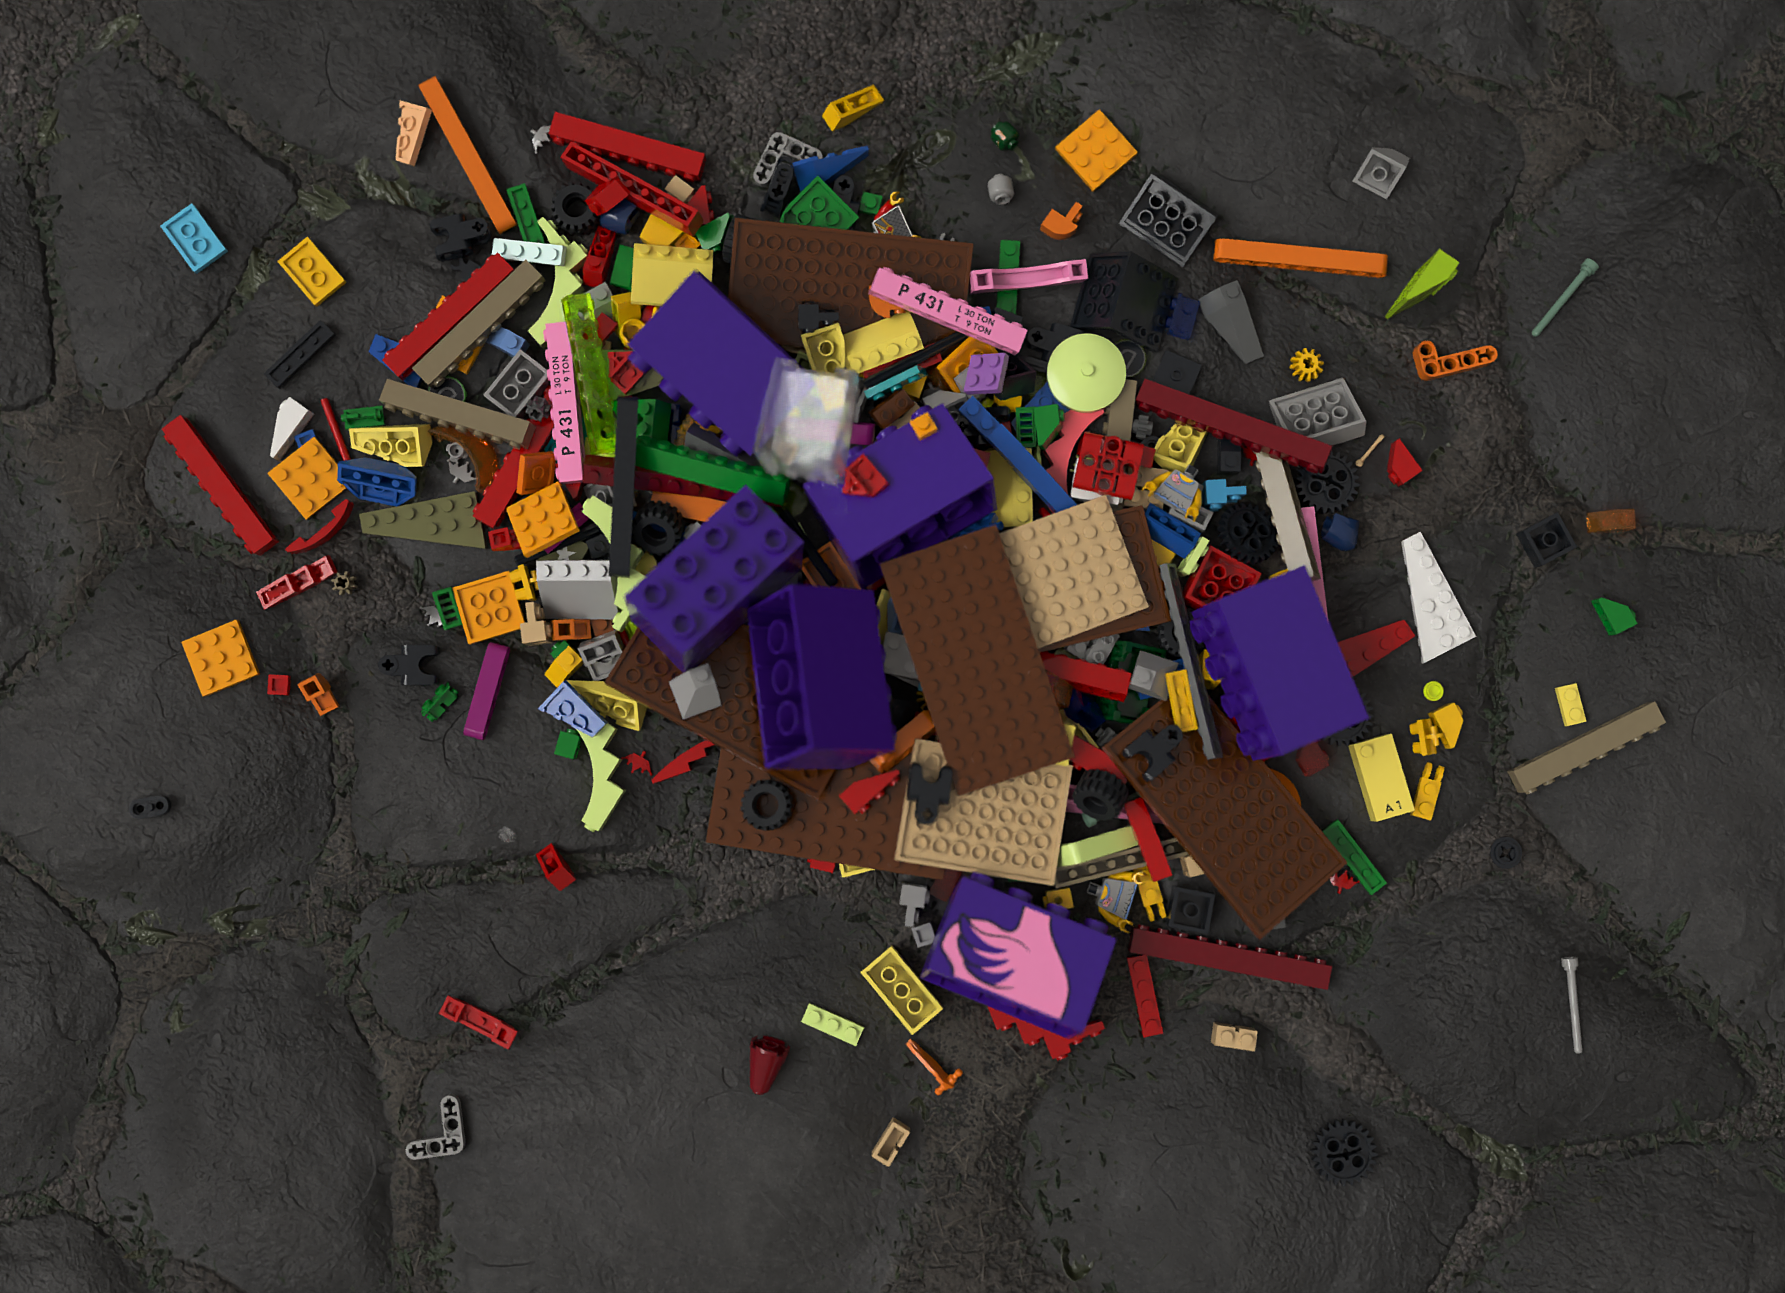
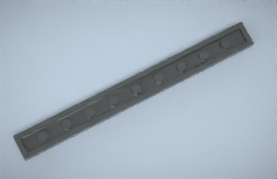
[1160,563,1223,760]

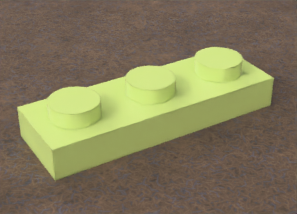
[801,1002,864,1046]

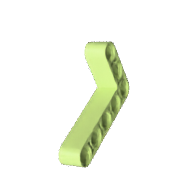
[1057,826,1138,867]

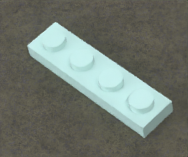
[492,238,567,266]

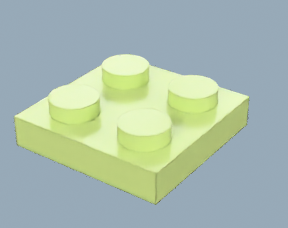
[1177,537,1209,577]

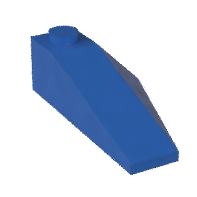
[792,146,869,193]

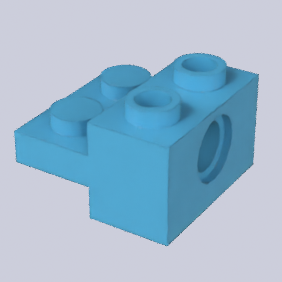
[1201,479,1247,512]

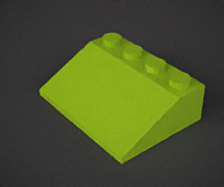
[1385,249,1460,319]

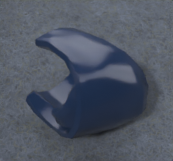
[600,198,641,235]
[1321,513,1359,551]

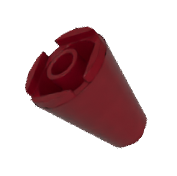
[750,1036,790,1095]

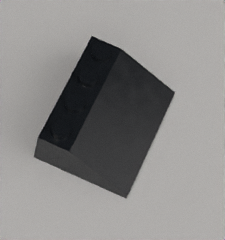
[1119,171,1219,267]

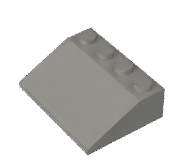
[1269,378,1366,445]
[536,560,621,619]

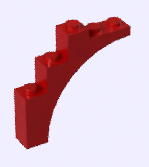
[987,1006,1105,1060]

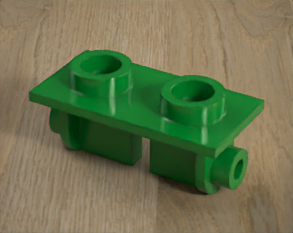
[341,406,385,430]
[421,682,459,722]

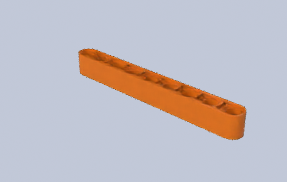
[418,76,517,234]
[1214,239,1388,278]

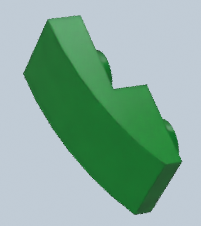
[610,245,634,289]

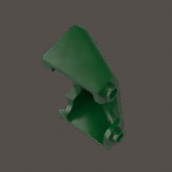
[1093,641,1166,725]

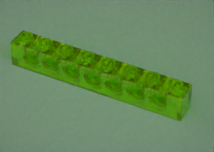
[561,293,617,456]

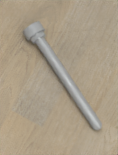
[1561,957,1582,1054]

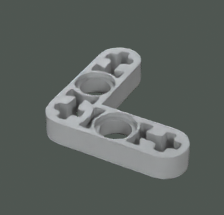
[753,132,823,187]
[406,1094,466,1160]

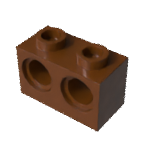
[869,389,915,429]

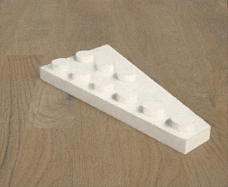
[1401,532,1476,664]

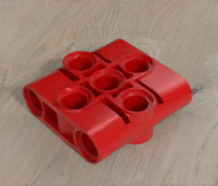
[1073,432,1144,500]

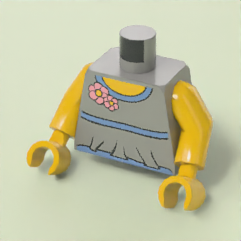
[1142,465,1202,522]
[1087,871,1147,933]

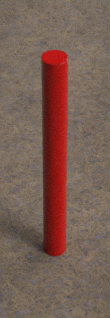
[320,398,351,461]

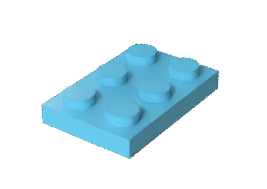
[160,203,228,274]

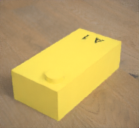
[1348,734,1415,822]
[861,945,943,1035]

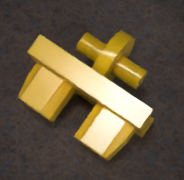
[509,564,539,601]
[1409,718,1444,756]

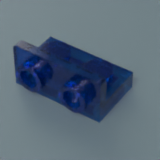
[1165,293,1200,340]

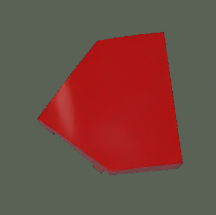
[608,351,645,395]
[842,454,890,497]

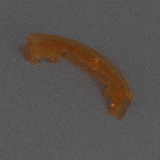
[428,425,499,494]

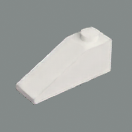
[270,397,314,461]

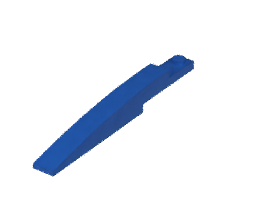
[958,396,1077,513]

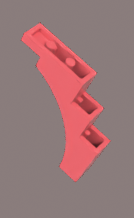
[1042,408,1105,514]

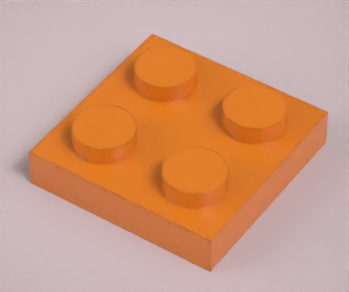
[516,451,556,495]

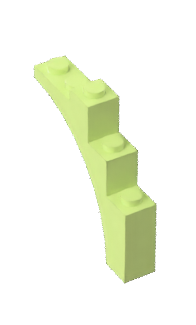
[528,217,589,349]

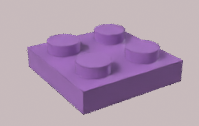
[964,353,1009,395]

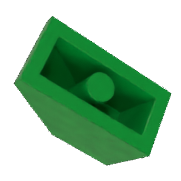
[696,213,734,255]
[1034,404,1065,451]
[1591,597,1637,636]

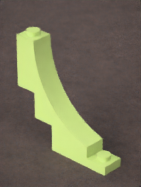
[582,495,645,632]
[576,723,626,832]

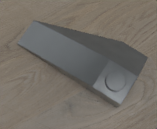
[1197,280,1264,364]

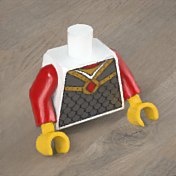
[872,192,921,238]

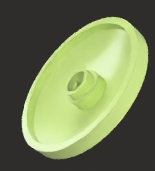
[1047,333,1126,413]

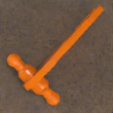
[906,1039,963,1095]

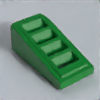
[1015,407,1037,447]
[432,586,463,630]

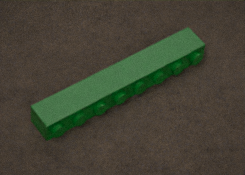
[635,435,791,506]

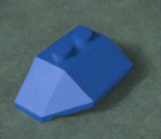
[337,457,417,507]

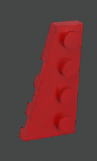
[1337,619,1415,677]

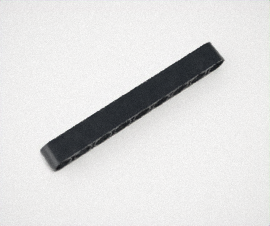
[609,396,638,578]

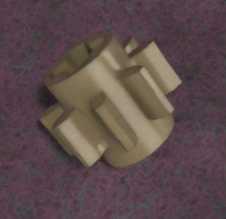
[331,571,358,596]

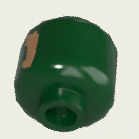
[991,121,1019,151]

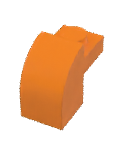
[1040,202,1083,240]
[869,285,905,318]
[551,619,591,641]
[297,673,339,716]

